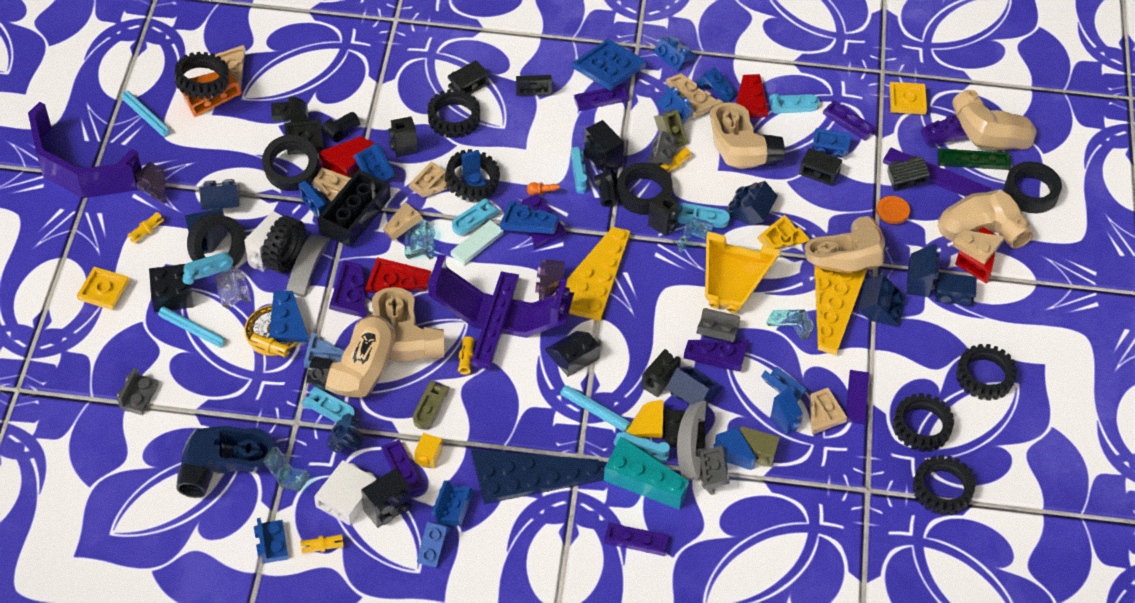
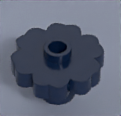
[327,413,364,453]

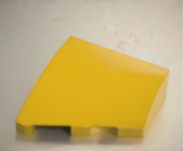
[757,215,810,249]

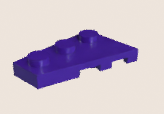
[920,114,969,145]
[522,193,566,250]
[329,260,367,318]
[683,340,749,372]

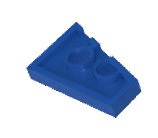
[500,200,559,234]
[269,291,309,342]

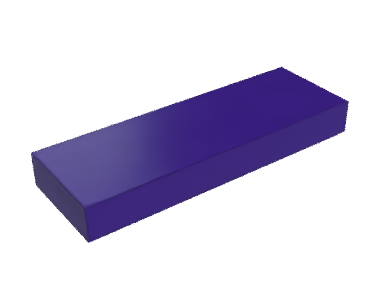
[573,85,629,111]
[823,101,876,141]
[845,370,869,424]
[381,439,424,495]
[604,523,670,557]

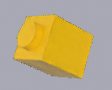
[414,433,443,469]

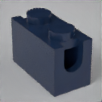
[935,272,977,306]

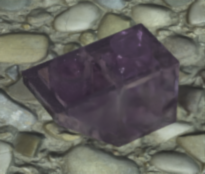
[135,162,167,204]
[535,259,565,300]

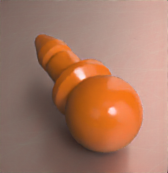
[527,182,560,196]

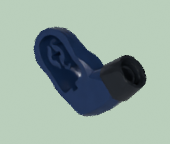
[176,426,274,498]

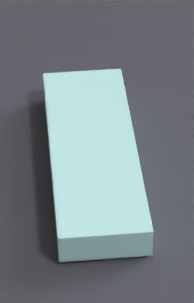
[451,220,504,265]

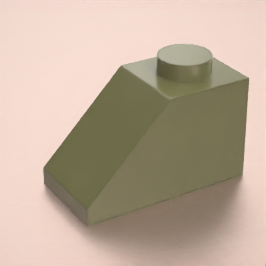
[654,109,689,149]
[740,426,780,467]

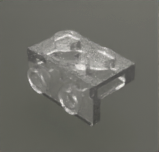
[214,266,252,309]

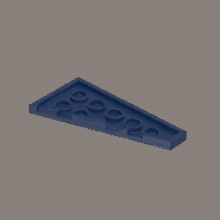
[471,449,604,504]

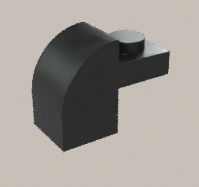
[271,97,309,123]

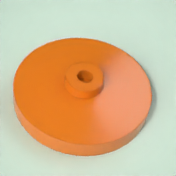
[876,196,910,224]

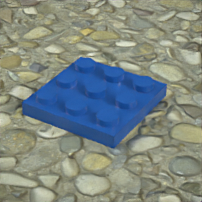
[572,39,646,91]

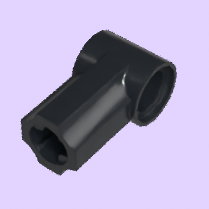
[322,111,360,142]
[594,169,618,207]

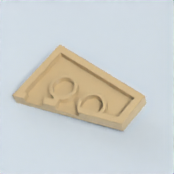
[666,73,723,119]

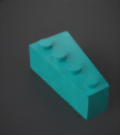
[604,436,689,509]

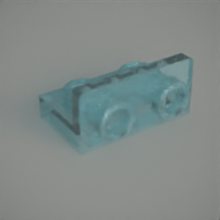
[404,220,435,260]

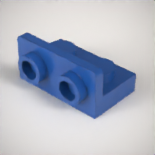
[656,84,695,124]
[299,181,329,218]
[761,367,807,402]
[253,517,289,564]

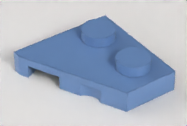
[304,333,344,368]

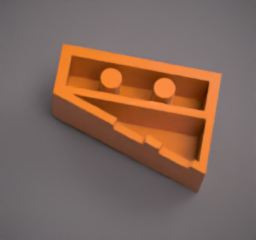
[179,70,242,118]

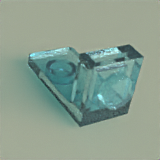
[677,217,714,255]
[766,309,814,339]
[263,447,310,491]

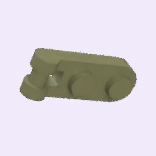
[413,381,450,429]

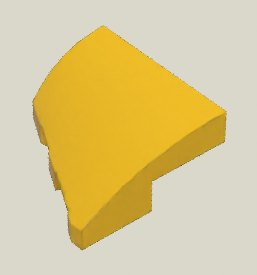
[626,400,664,438]

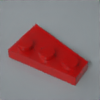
[736,74,768,118]
[365,257,432,293]

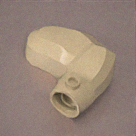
[952,90,1037,150]
[937,189,1034,249]
[804,216,885,273]
[372,287,444,363]

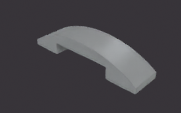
[286,234,330,297]
[677,401,706,481]

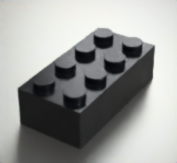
[317,169,391,247]

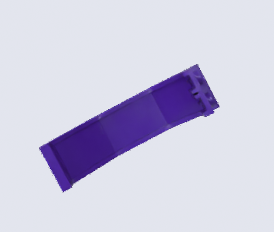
[28,101,143,198]
[428,254,574,338]

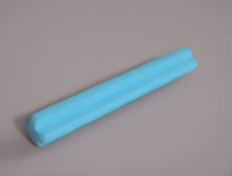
[121,91,170,137]
[158,307,226,348]
[560,385,630,432]

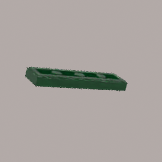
[937,148,1011,170]

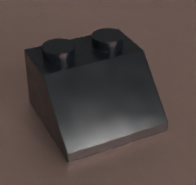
[545,331,600,377]

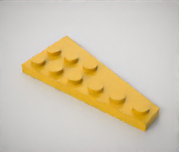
[552,227,630,321]
[814,265,867,355]

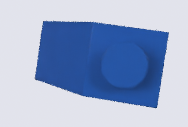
[770,387,803,435]
[713,427,756,470]

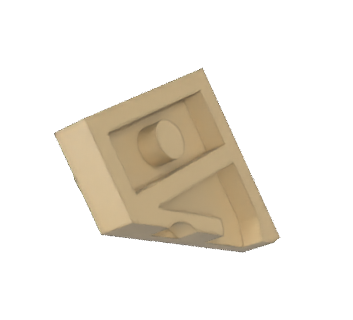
[409,161,450,198]
[314,167,351,202]
[383,202,423,241]
[952,230,1004,264]
[810,388,847,435]

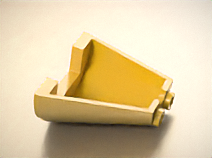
[705,232,780,313]

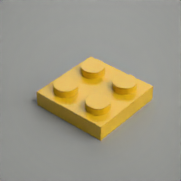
[889,82,927,115]
[77,267,130,310]

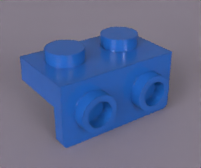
[654,36,697,71]
[812,128,851,158]
[353,143,395,181]
[432,480,474,525]

